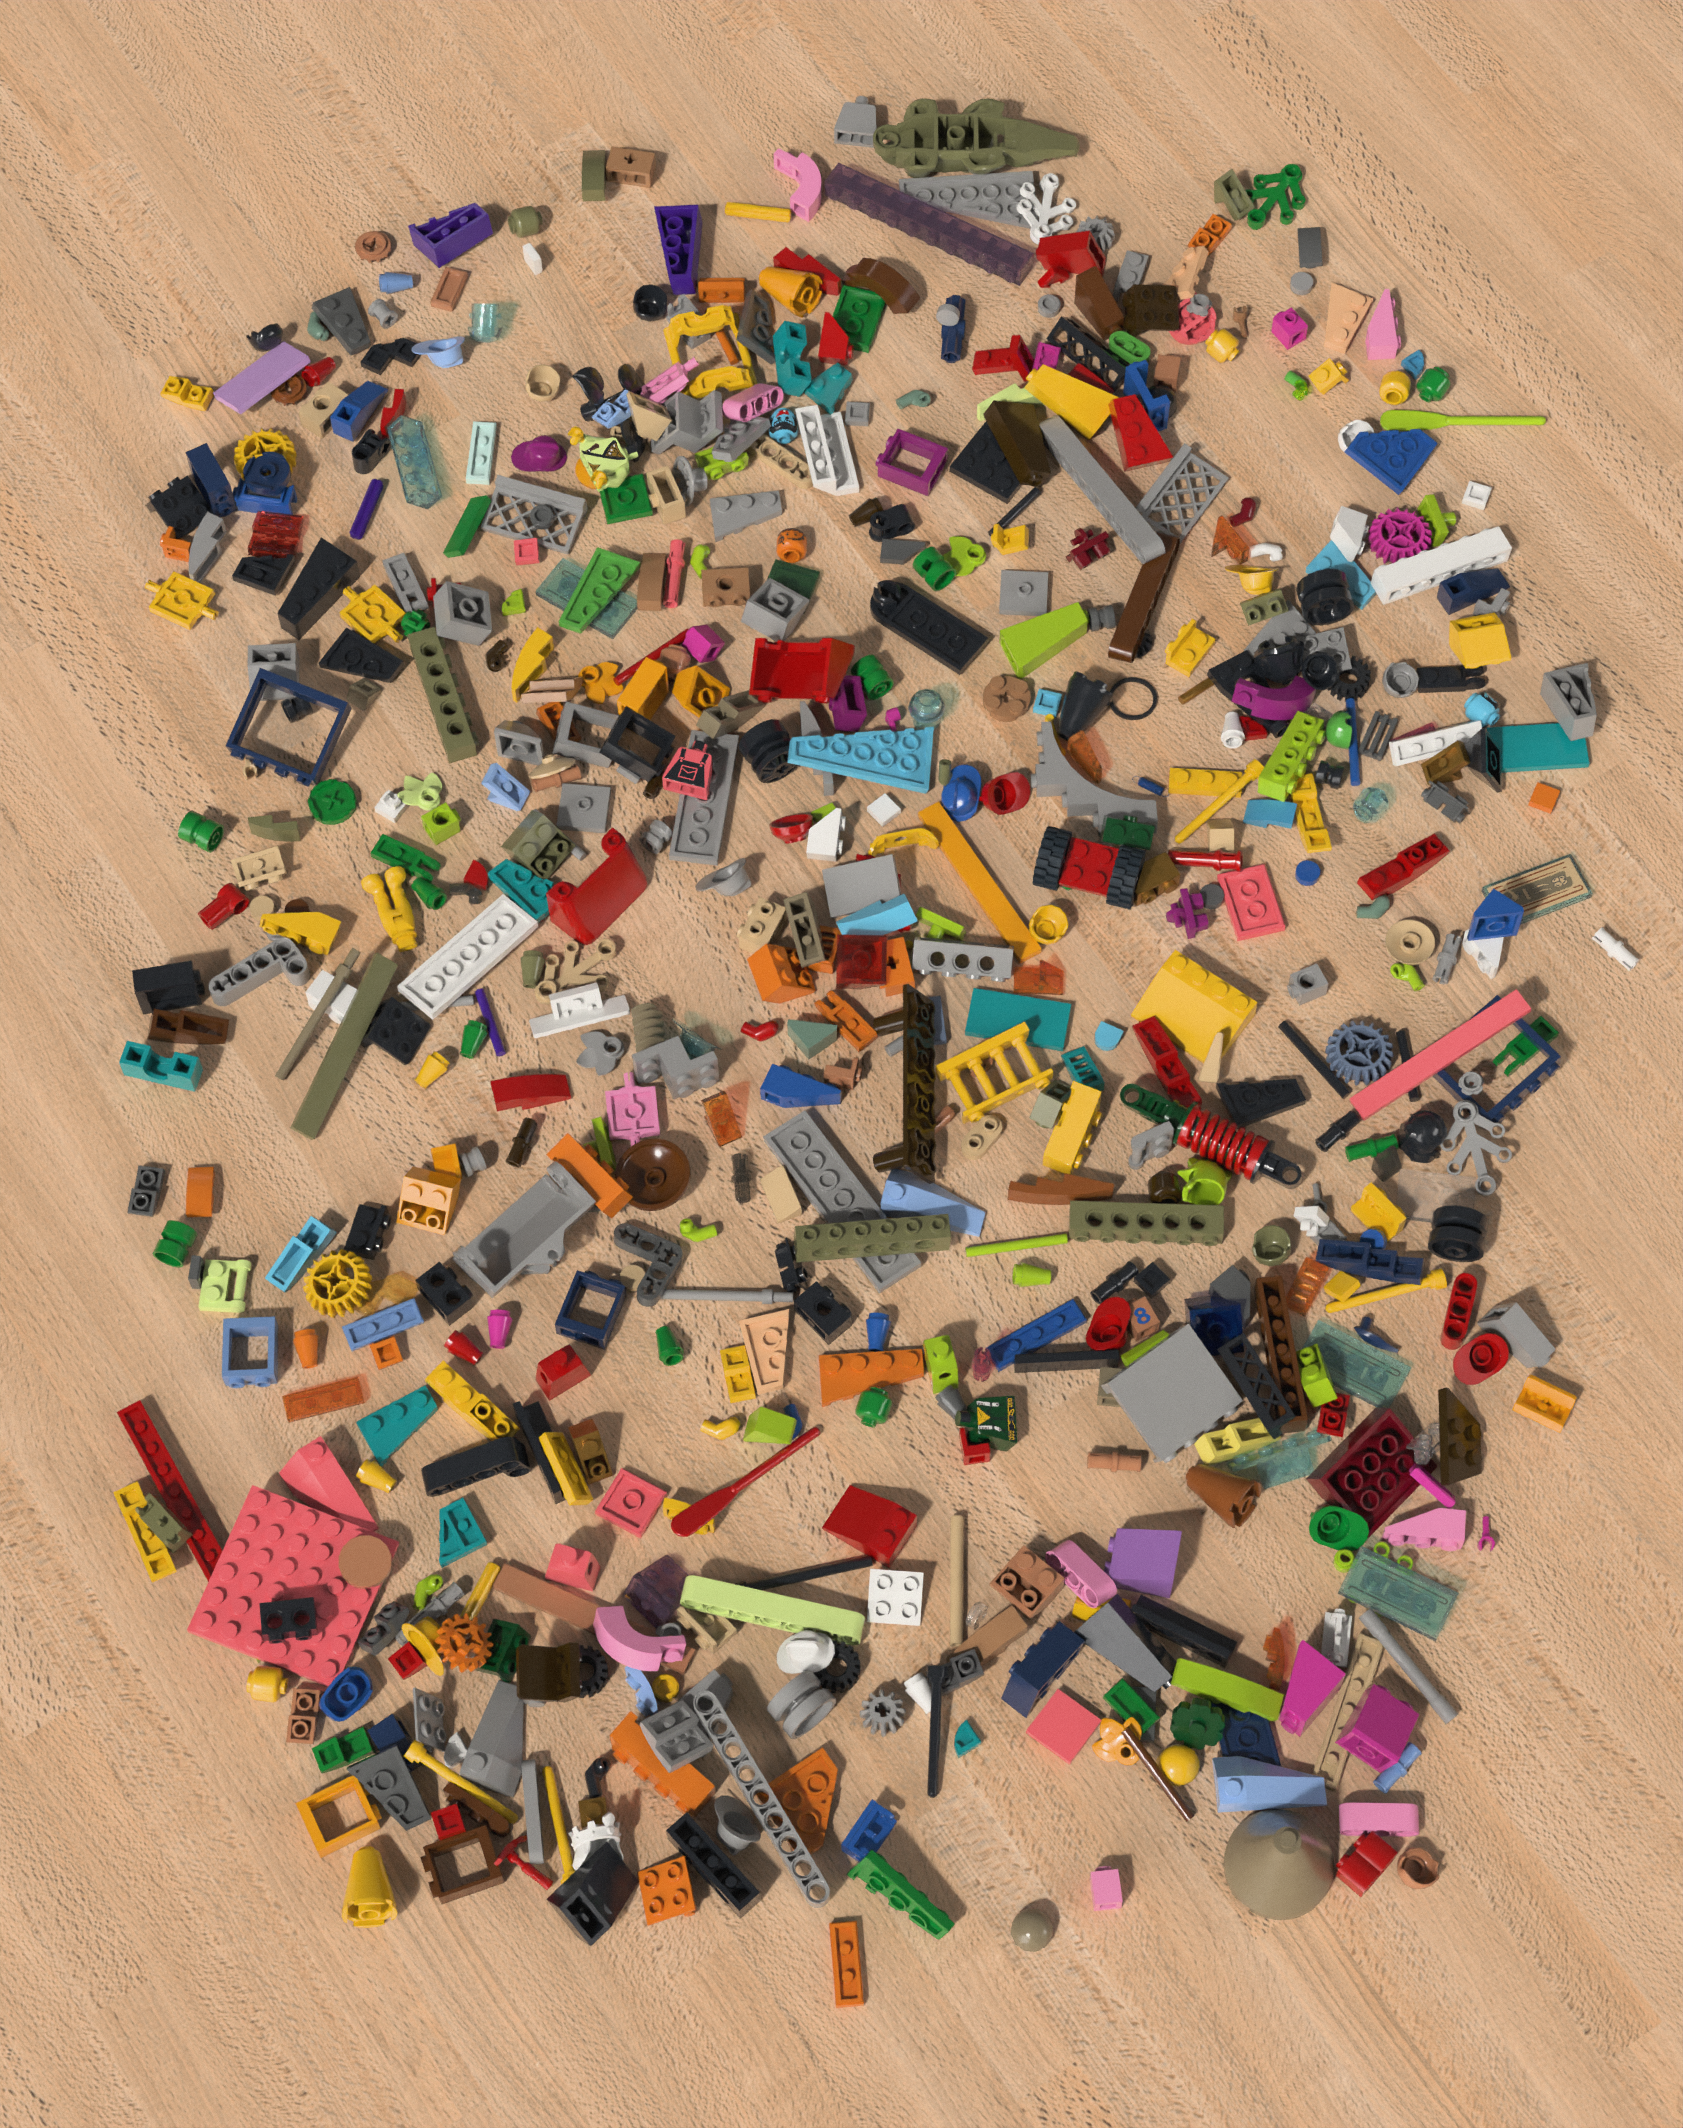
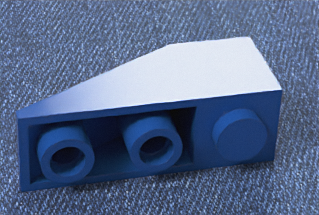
[330,381,388,442]
[760,1063,842,1108]

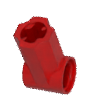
[198,883,250,930]

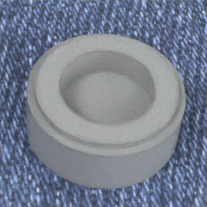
[1290,272,1313,295]
[1038,294,1061,318]
[936,304,960,326]

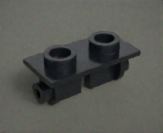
[774,1237,809,1293]

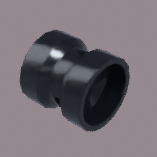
[281,697,313,723]
[1315,760,1344,790]

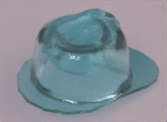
[672,1018,721,1060]

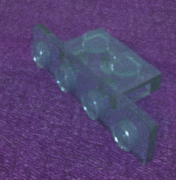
[1227,1430,1332,1489]

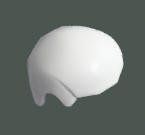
[1338,420,1374,455]

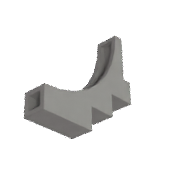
[1031,721,1158,836]

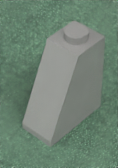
[1477,1302,1556,1368]
[675,1669,733,1758]

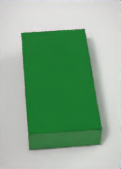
[1103,1678,1160,1735]

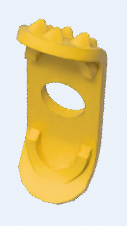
[868,828,939,857]

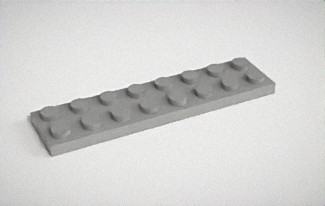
[763,1110,921,1294]

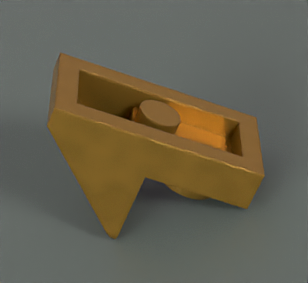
[1421,740,1470,785]

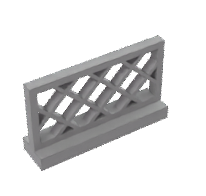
[1136,443,1228,544]
[480,475,588,555]

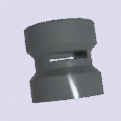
[1087,605,1116,632]

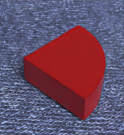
[1037,267,1070,288]
[1239,716,1267,741]
[463,859,488,891]

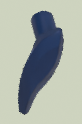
[1354,1316,1399,1353]

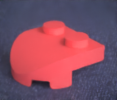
[1169,291,1217,345]

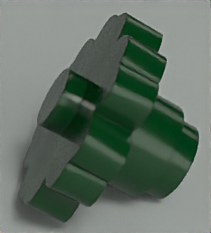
[1170,1698,1226,1750]

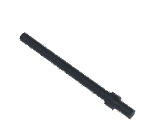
[735,1556,873,1590]

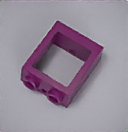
[875,429,948,496]

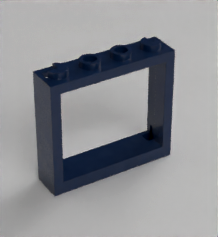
[225,668,352,787]
[1433,995,1561,1123]

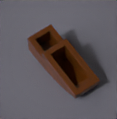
[147,1009,229,1045]

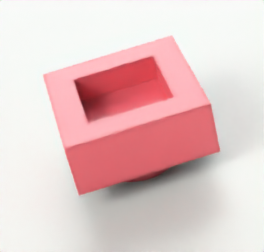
[514,538,540,566]

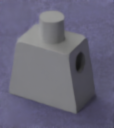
[834,96,876,148]

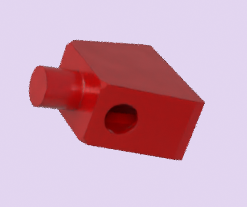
[535,1344,591,1401]

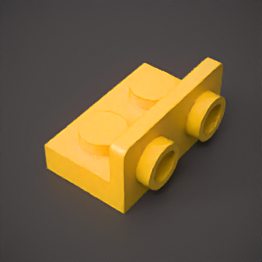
[1165,618,1216,677]

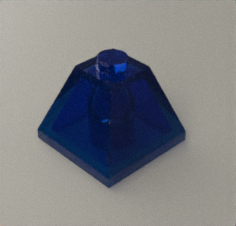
[1184,1296,1244,1356]

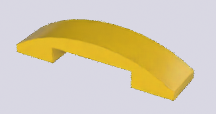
[1290,773,1332,853]
[113,1481,177,1583]

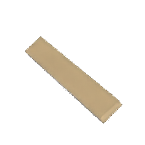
[1312,1633,1384,1791]

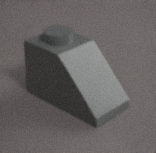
[1208,1265,1251,1329]

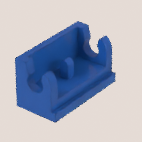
[841,1799,897,1861]

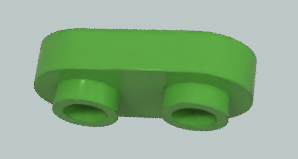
[1109,331,1150,364]

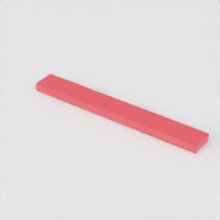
[1349,989,1531,1121]

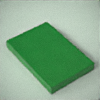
[833,285,886,353]

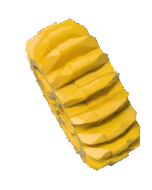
[233,428,297,480]
[303,1249,373,1318]

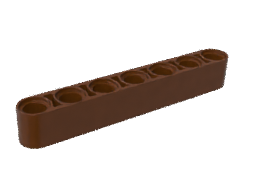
[1108,532,1180,663]

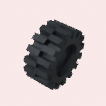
[1327,656,1371,702]
[813,1640,860,1694]
[579,1645,608,1698]

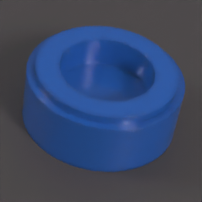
[1295,860,1320,886]
[1360,1228,1387,1250]

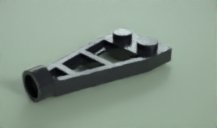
[1207,650,1289,738]

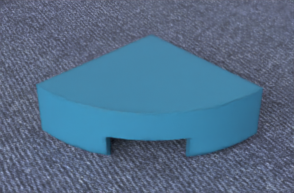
[1401,350,1424,380]

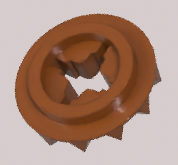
[270,374,307,406]

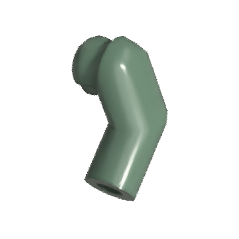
[307,312,329,341]
[896,390,931,409]
[1356,895,1390,919]

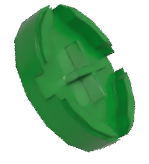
[308,779,357,825]

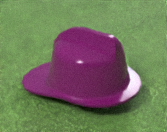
[511,435,567,472]

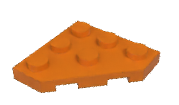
[755,1747,838,1855]

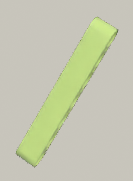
[680,1575,865,1645]

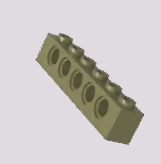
[407,627,479,764]
[1069,1201,1224,1246]
[794,1214,951,1263]

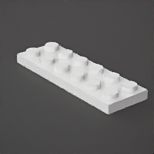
[397,894,538,1020]

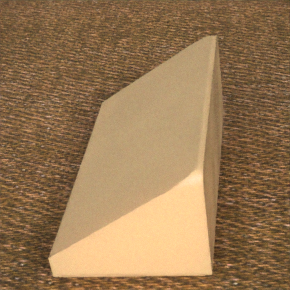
[760,1166,802,1224]

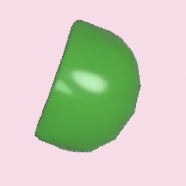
[1326,710,1352,750]

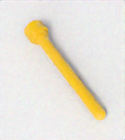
[1175,759,1264,844]
[1325,1268,1447,1313]
[403,1738,518,1824]
[542,1766,575,1885]

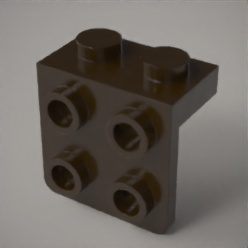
[1122,284,1179,337]
[516,1642,582,1703]

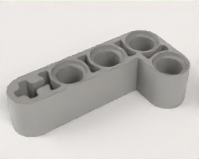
[209,937,310,1006]

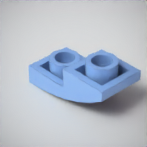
[592,389,631,429]
[625,1666,658,1717]

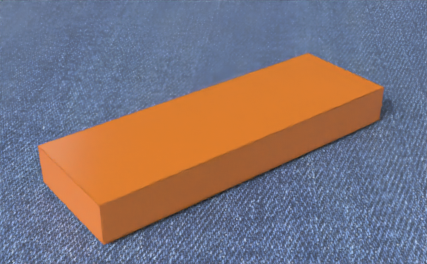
[829,1921,864,2008]

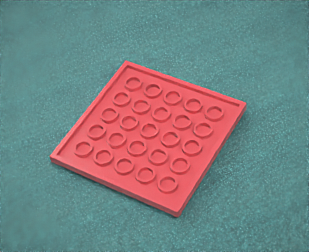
[187,1485,399,1687]

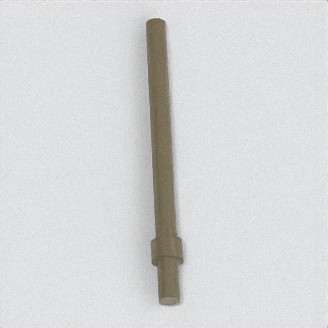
[275,948,361,1081]

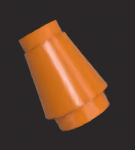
[293,1329,318,1369]

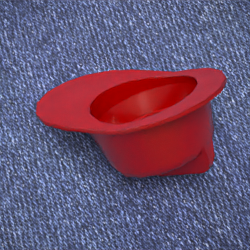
[979,772,1030,815]
[1086,1297,1131,1350]
[1453,1333,1509,1385]

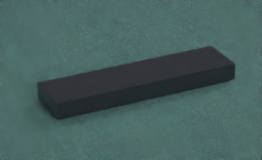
[1014,1349,1119,1373]

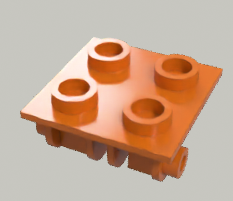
[637,1856,697,1926]

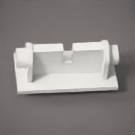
[1321,1609,1352,1668]

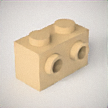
[737,897,787,954]

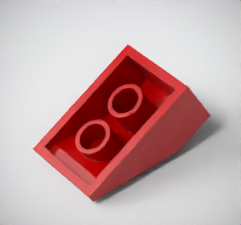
[822,1485,917,1569]

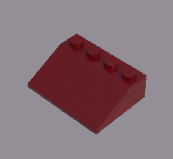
[1306,1408,1438,1538]

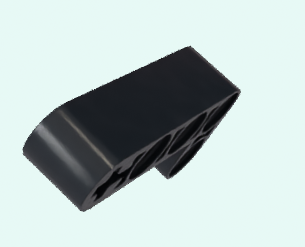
[421,1437,531,1497]

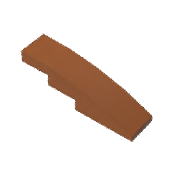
[1008,1173,1114,1205]

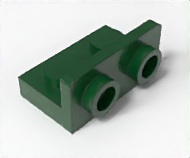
[476,1619,531,1683]

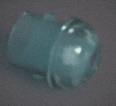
[468,303,503,343]
[908,689,945,730]

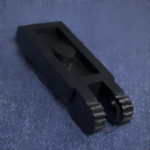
[1416,666,1485,693]

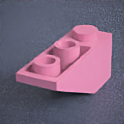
[1365,289,1401,360]
[1382,1508,1466,1551]

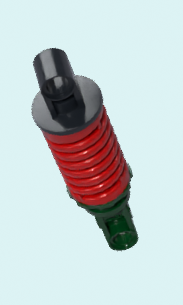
[1120,1084,1302,1189]

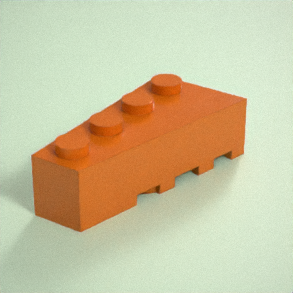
[609,1711,716,1818]

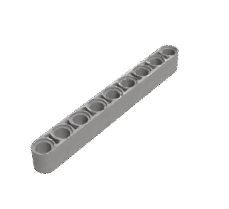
[1039,415,1165,564]
[693,1690,830,1908]

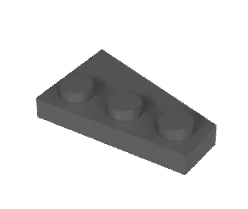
[312,287,370,356]
[736,289,775,365]
[347,1744,431,1831]

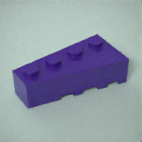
[654,205,703,295]

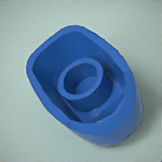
[319,1667,373,1722]

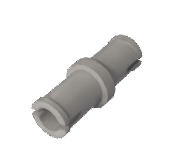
[1432,934,1462,985]

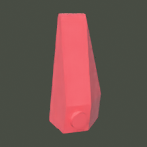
[279,1436,379,1532]

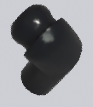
[585,1757,610,1798]

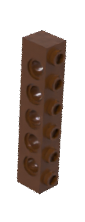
[1254,1275,1308,1434]

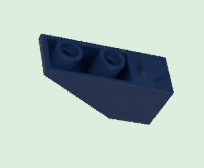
[1437,568,1510,615]

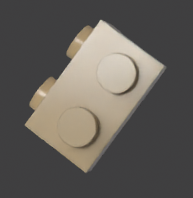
[231,846,287,891]
[676,1606,737,1654]

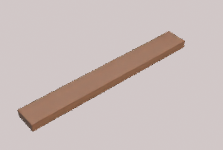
[492,1563,696,1675]

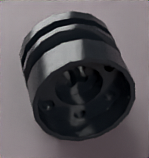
[738,719,798,783]

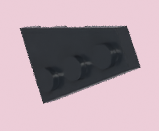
[318,627,405,683]

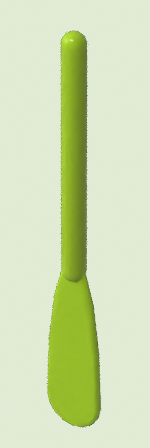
[1380,410,1546,432]

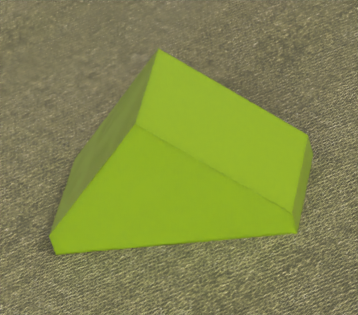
[743,1406,797,1444]

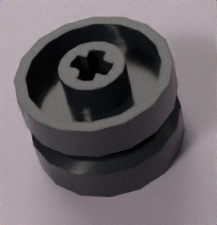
[1296,569,1354,626]
[1428,1205,1489,1262]

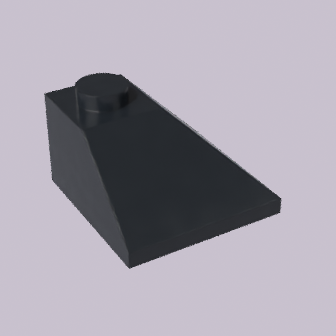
[1465,729,1502,793]

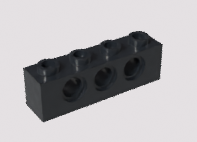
[666,1812,761,1919]

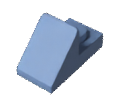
[481,763,530,811]

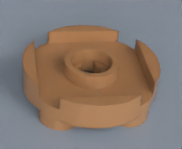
[983,676,1031,722]

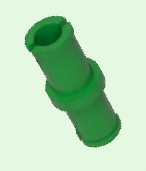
[1345,1134,1398,1162]

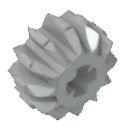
[1077,216,1115,253]
[860,1689,906,1737]

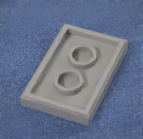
[822,854,901,918]

